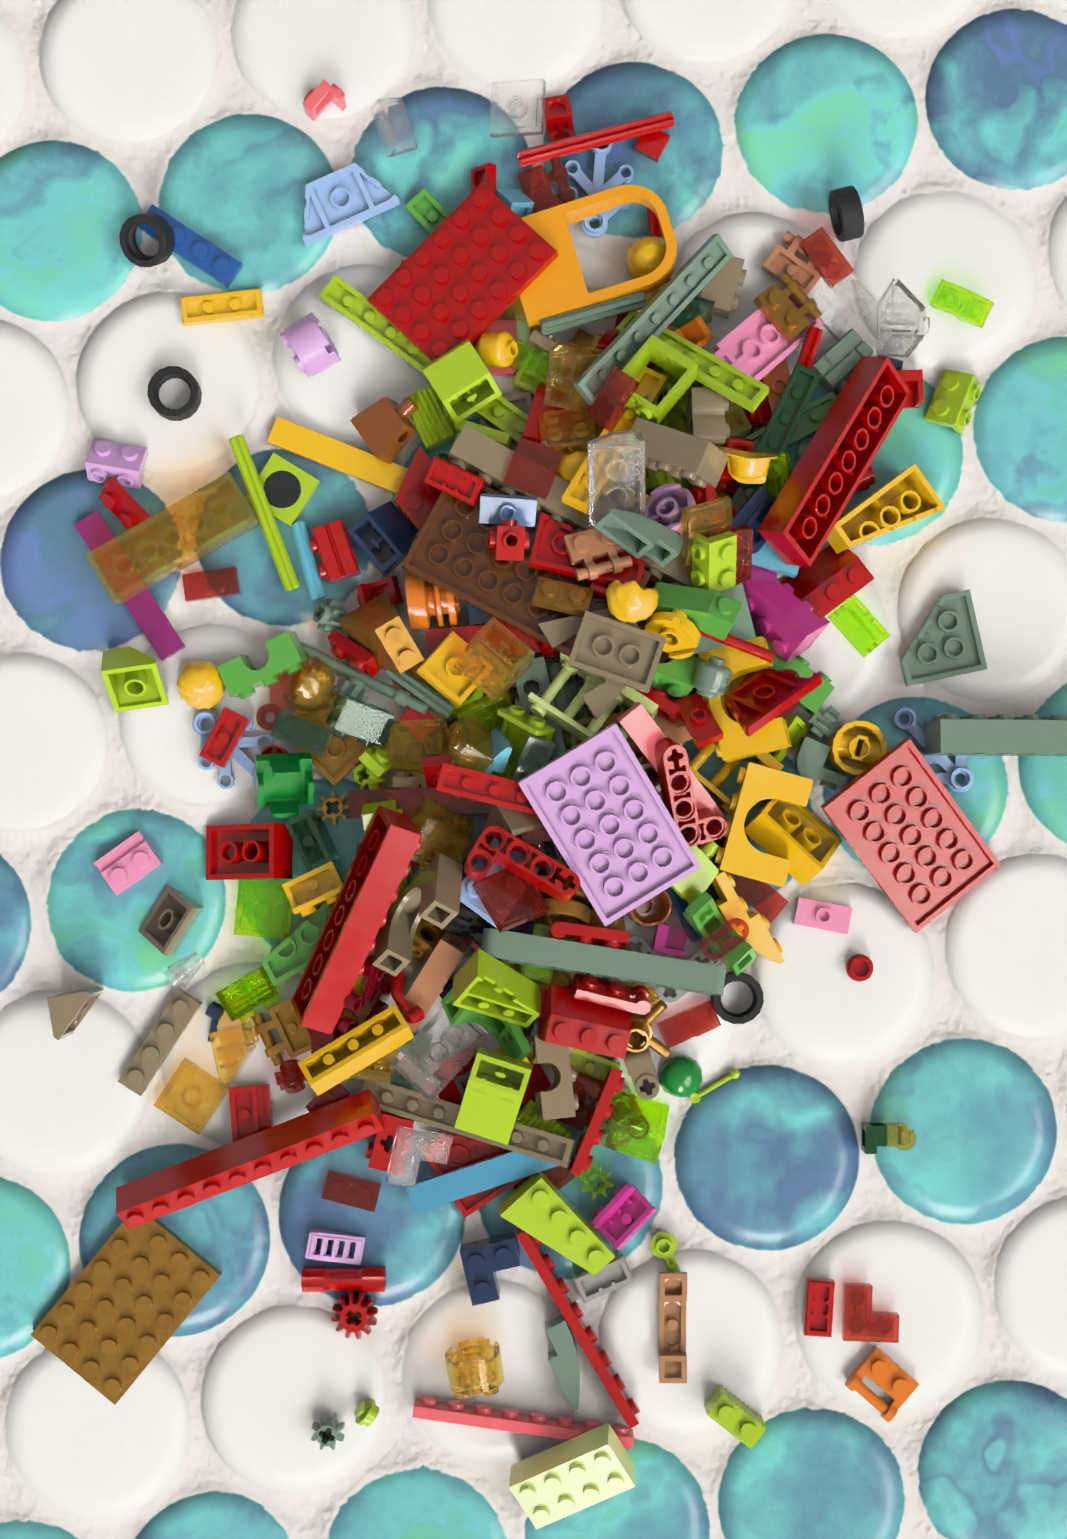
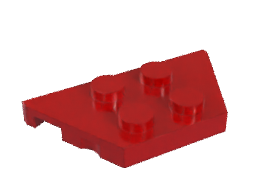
[394,447,442,531]
[725,669,822,737]

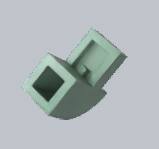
[793,736,848,791]

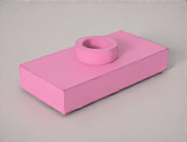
[793,897,852,934]

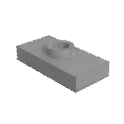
[573,1254,634,1304]

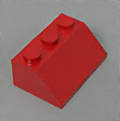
[780,545,875,618]
[537,983,631,1060]

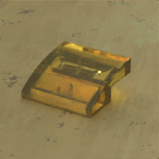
[678,496,733,566]

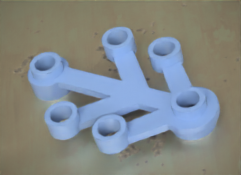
[562,143,634,238]
[893,708,974,792]
[192,710,273,789]

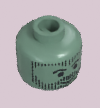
[692,656,732,699]

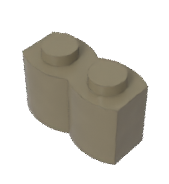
[686,388,730,446]

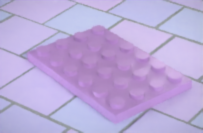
[517,722,702,926]

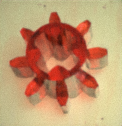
[274,1059,307,1094]

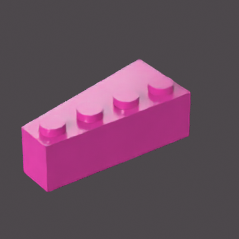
[736,556,830,663]

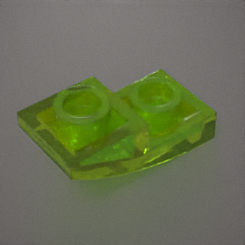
[930,279,994,329]
[508,339,566,388]

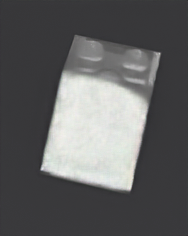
[390,1008,492,1102]

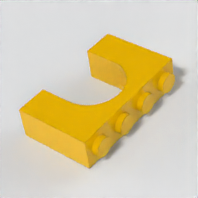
[698,636,792,763]
[714,762,814,887]

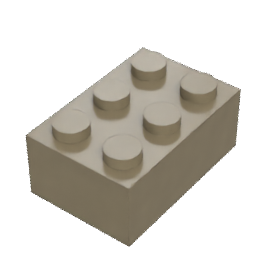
[623,417,729,489]

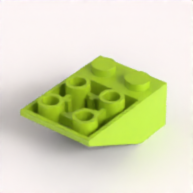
[454,1047,533,1145]

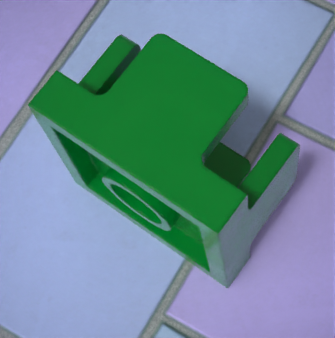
[254,752,314,818]

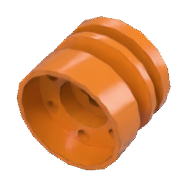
[405,573,460,631]

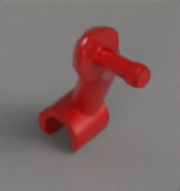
[386,971,425,1024]

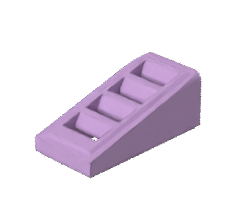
[305,1227,366,1265]

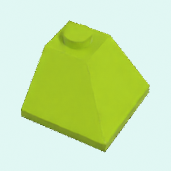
[101,647,169,712]

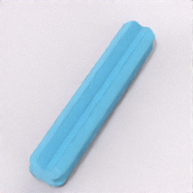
[291,521,325,600]

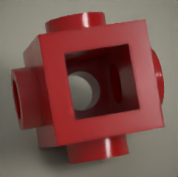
[487,520,529,561]

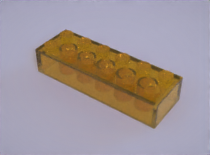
[85,472,260,606]

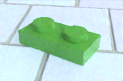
[405,188,450,235]

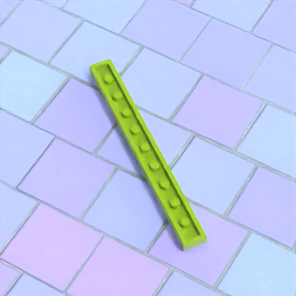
[319,274,528,446]

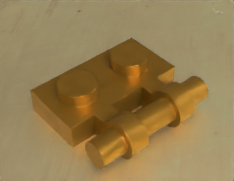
[753,273,823,343]
[252,998,311,1066]

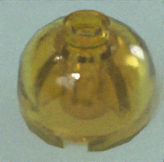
[283,656,336,711]

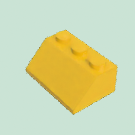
[744,799,842,886]

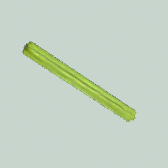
[229,435,299,591]

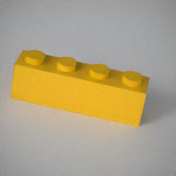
[298,1004,415,1096]

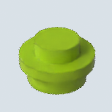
[354,1398,379,1427]

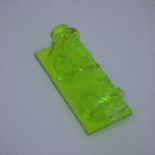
[766,451,791,499]

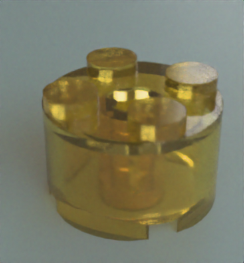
[445,1338,505,1399]

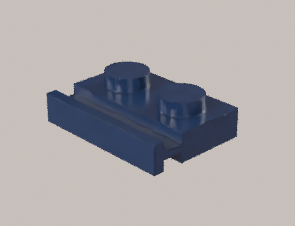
[725,486,776,554]

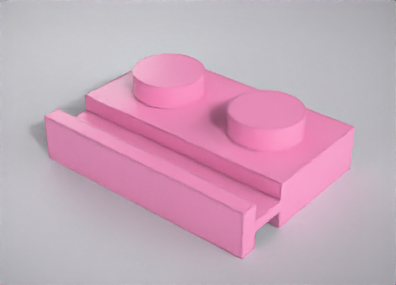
[94,831,163,895]

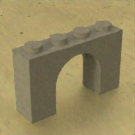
[372,853,463,977]

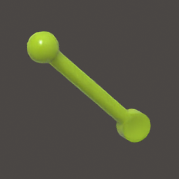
[689,1068,740,1103]

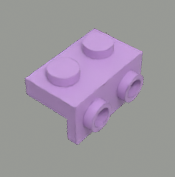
[85,438,148,489]

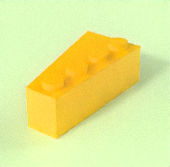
[827,464,946,553]

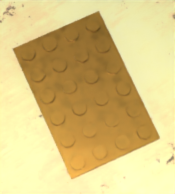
[30,1219,222,1405]

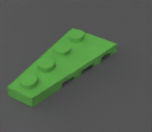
[261,902,335,986]

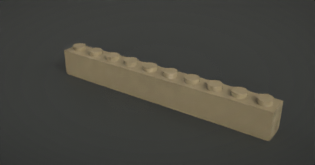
[447,424,696,588]

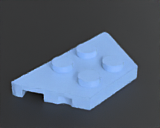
[303,163,400,247]

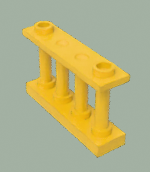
[679,704,784,816]

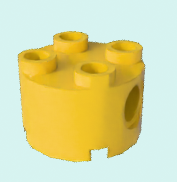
[828,720,887,776]

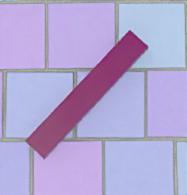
[74,510,186,661]

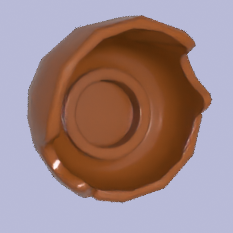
[628,890,672,926]

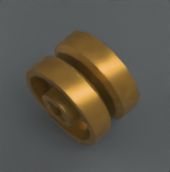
[529,874,591,928]

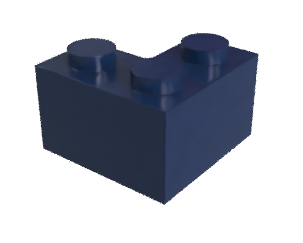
[460,1231,520,1306]

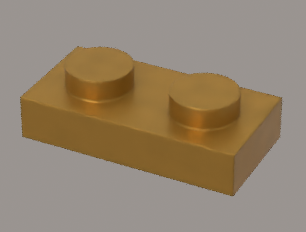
[532,576,594,617]

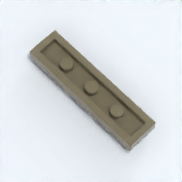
[118,988,202,1096]

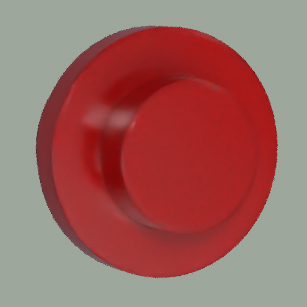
[845,954,873,982]

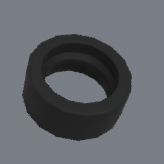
[829,186,865,242]
[119,213,175,267]
[147,366,202,421]
[710,971,764,1024]

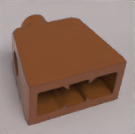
[350,396,419,464]

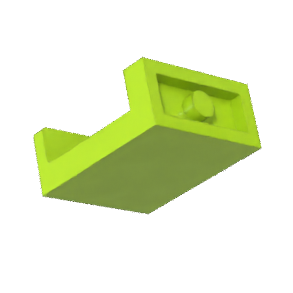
[491,704,555,779]

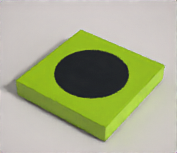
[245,452,320,527]

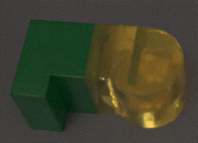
[861,1122,916,1154]

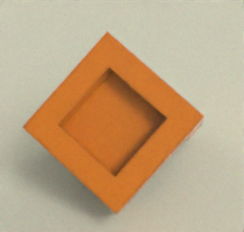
[674,315,714,348]

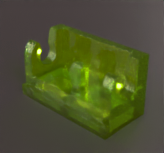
[827,595,890,658]

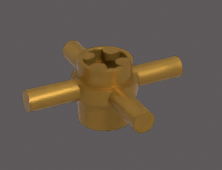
[607,1000,671,1061]

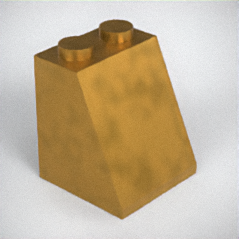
[338,592,424,674]

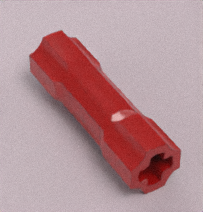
[301,1266,386,1292]

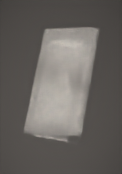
[371,97,418,157]

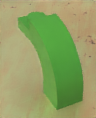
[683,891,757,976]
[441,988,532,1061]

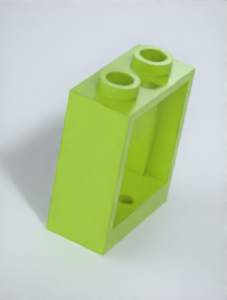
[612,335,698,424]

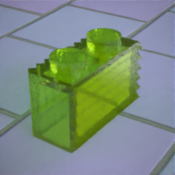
[215,965,282,1023]

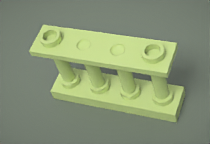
[528,652,659,742]

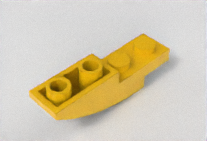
[712,870,784,964]

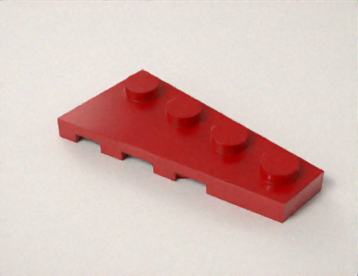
[528,512,645,586]
[568,1066,625,1177]

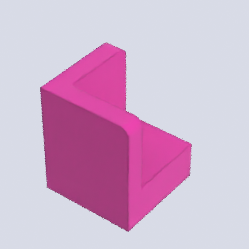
[651,923,688,957]

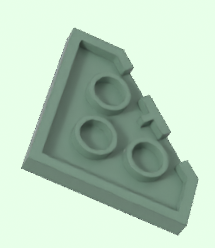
[900,589,988,687]

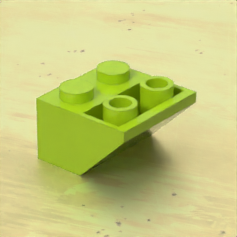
[421,339,502,424]

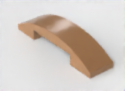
[658,1272,687,1383]

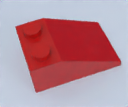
[206,823,293,880]

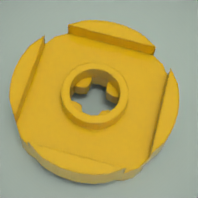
[644,609,701,659]

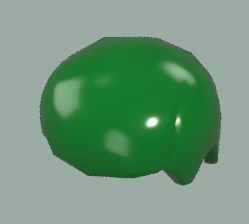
[658,1055,702,1097]

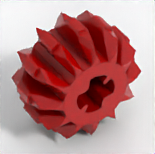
[331,1291,378,1339]

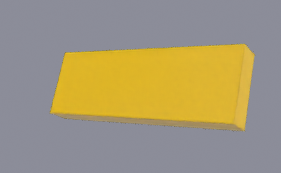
[180,288,265,326]

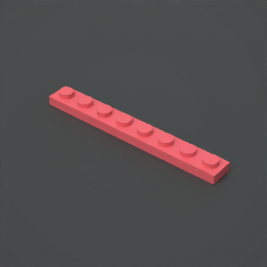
[412,1396,634,1449]

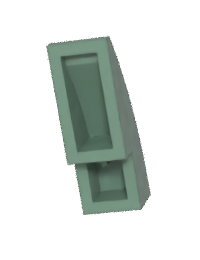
[594,509,684,567]
[545,1315,580,1411]

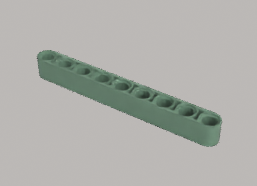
[480,928,726,996]

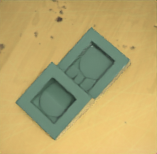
[511,733,556,781]

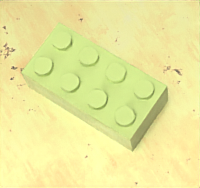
[509,1422,635,1529]

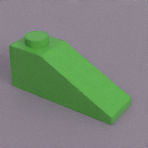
[655,582,742,641]

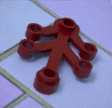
[338,955,391,1036]

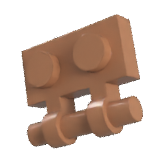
[761,231,832,296]
[563,528,633,581]

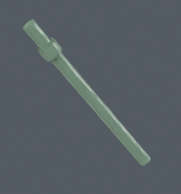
[300,641,429,715]

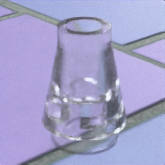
[163,951,205,990]

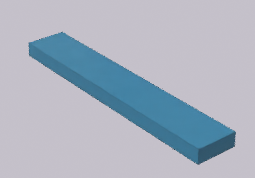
[406,1133,572,1214]

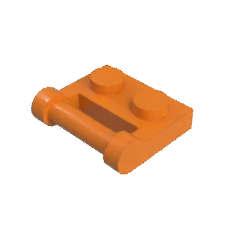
[845,1345,919,1422]

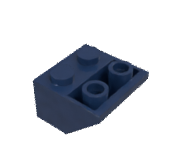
[347,500,417,577]

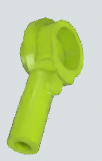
[650,1231,681,1272]

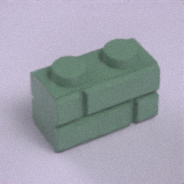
[811,328,873,393]

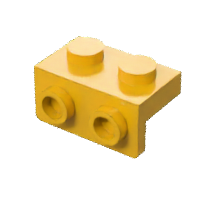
[282,861,343,917]

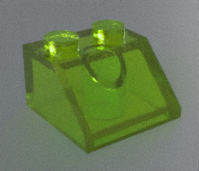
[600,1090,669,1164]

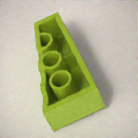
[498,1171,615,1275]

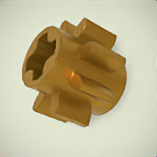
[316,791,352,825]

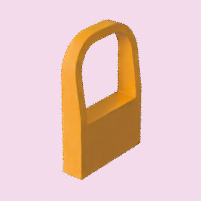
[520,185,677,334]

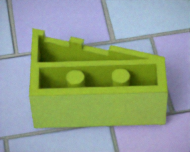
[452,948,541,1028]

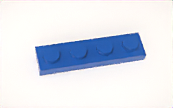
[138,204,243,288]

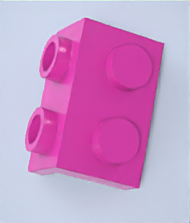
[590,1183,657,1250]

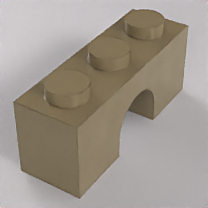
[529,1035,579,1120]

